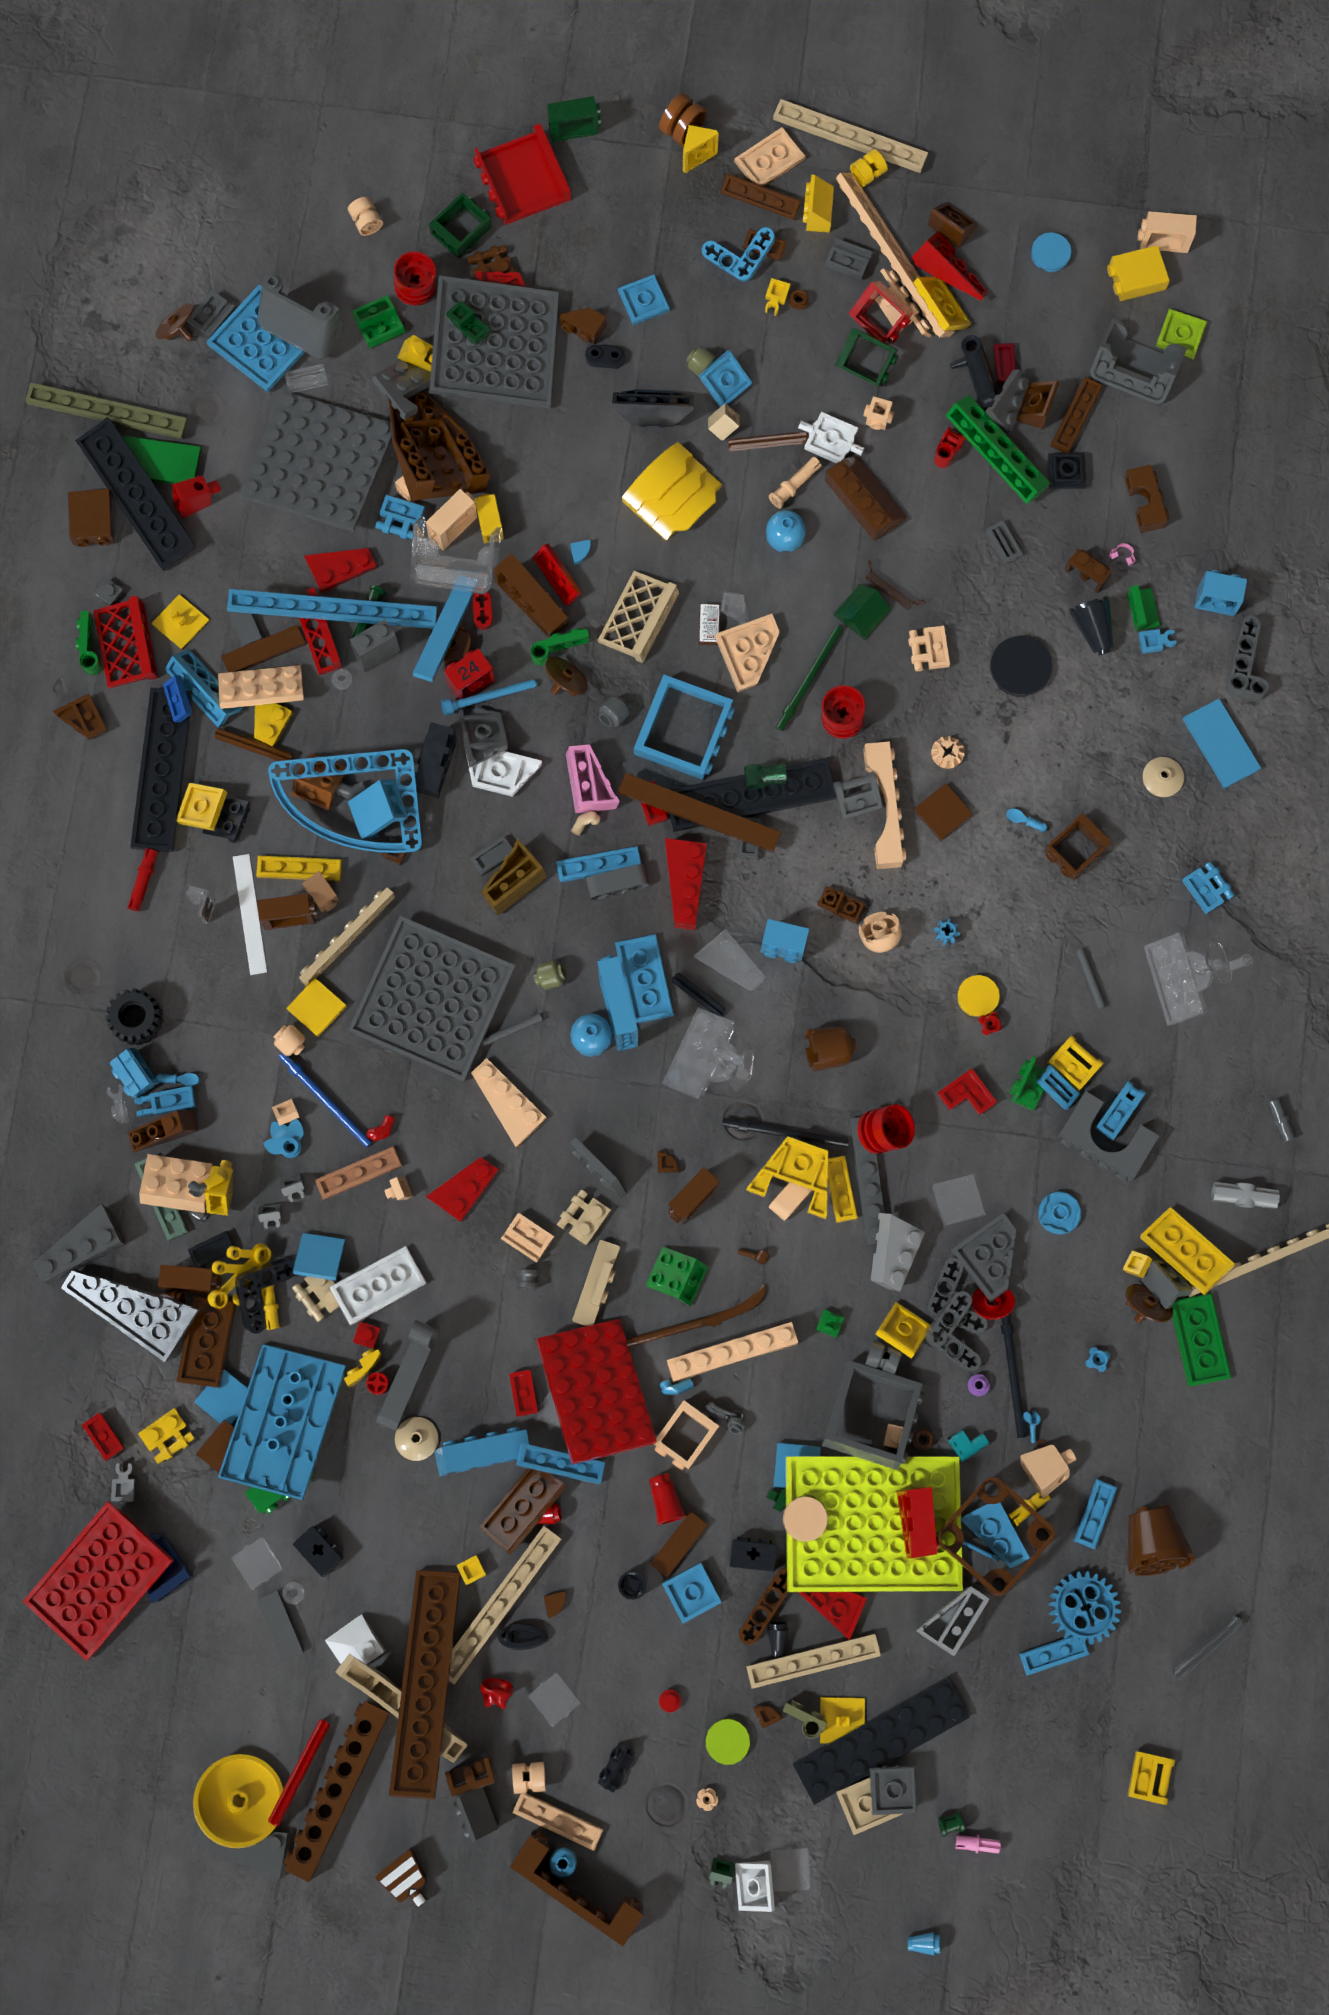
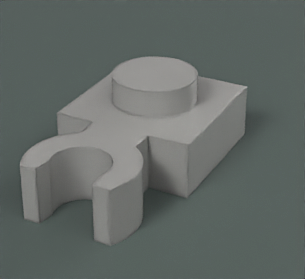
[111,1463,136,1502]

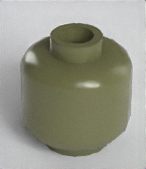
[686,347,716,376]
[534,960,567,990]

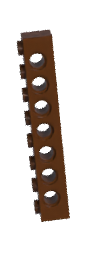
[284,1700,390,1882]

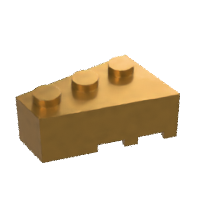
[481,839,547,915]

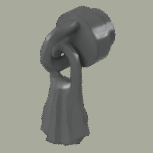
[704,1402,746,1434]

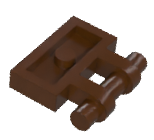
[467,245,515,281]

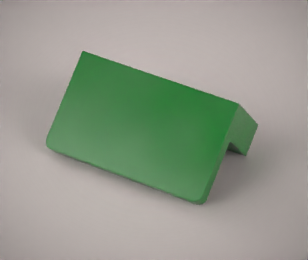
[1127,585,1160,632]

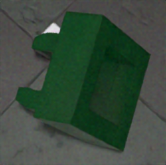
[766,1488,786,1512]
[709,1858,735,1889]

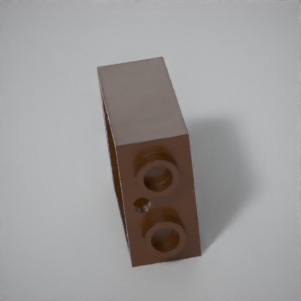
[1044,813,1112,880]
[257,893,318,930]
[668,1167,719,1224]
[158,1265,222,1294]

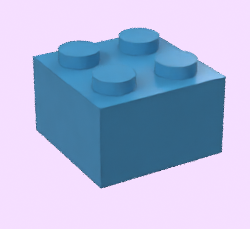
[1194,570,1247,616]
[760,919,809,963]

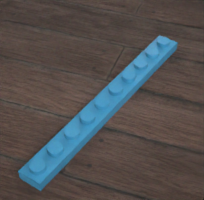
[227,589,437,629]

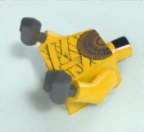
[188,1160,235,1223]

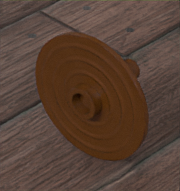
[155,304,194,341]
[545,657,588,697]
[1126,1284,1173,1324]

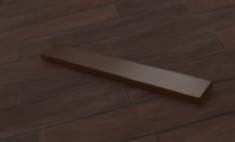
[618,773,781,853]

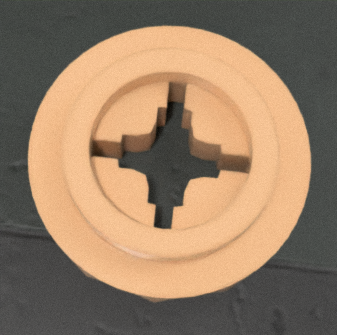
[931,736,965,769]

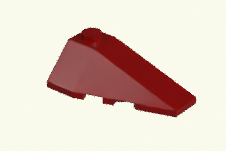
[911,231,989,301]

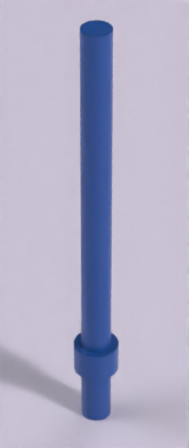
[278,1053,372,1148]

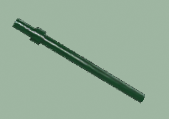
[776,625,843,731]

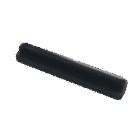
[672,973,726,1018]

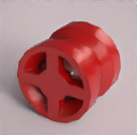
[366,1372,390,1395]

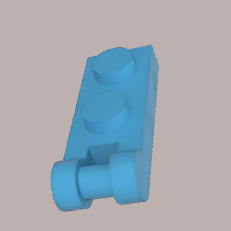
[1095,1080,1146,1140]

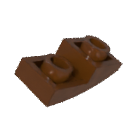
[817,886,866,924]

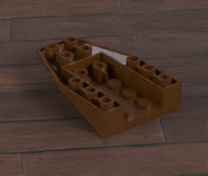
[388,392,491,500]

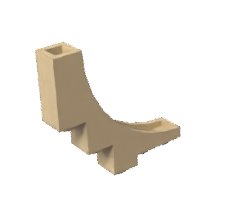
[335,1653,468,1763]

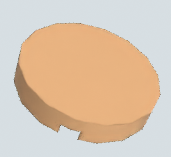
[783,1497,828,1542]

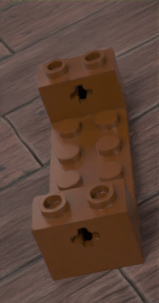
[510,1831,644,1947]

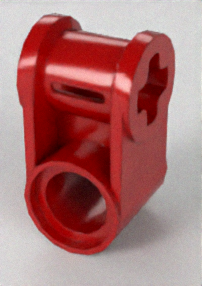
[934,427,966,468]

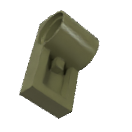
[783,1700,827,1739]

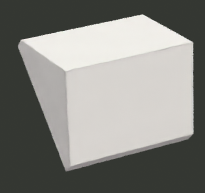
[735,1860,775,1912]

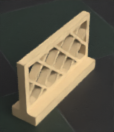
[598,571,679,663]

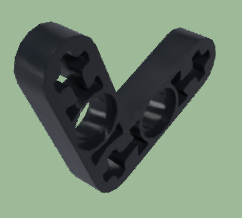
[235,1258,295,1334]

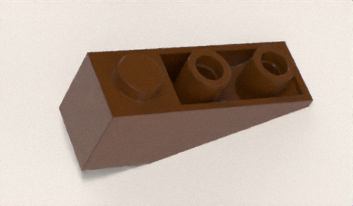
[127,1110,198,1152]

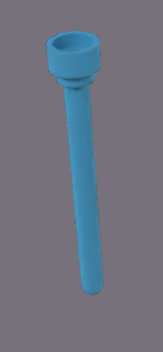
[441,679,538,716]

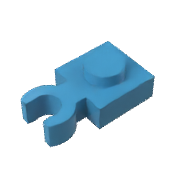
[1138,629,1177,654]

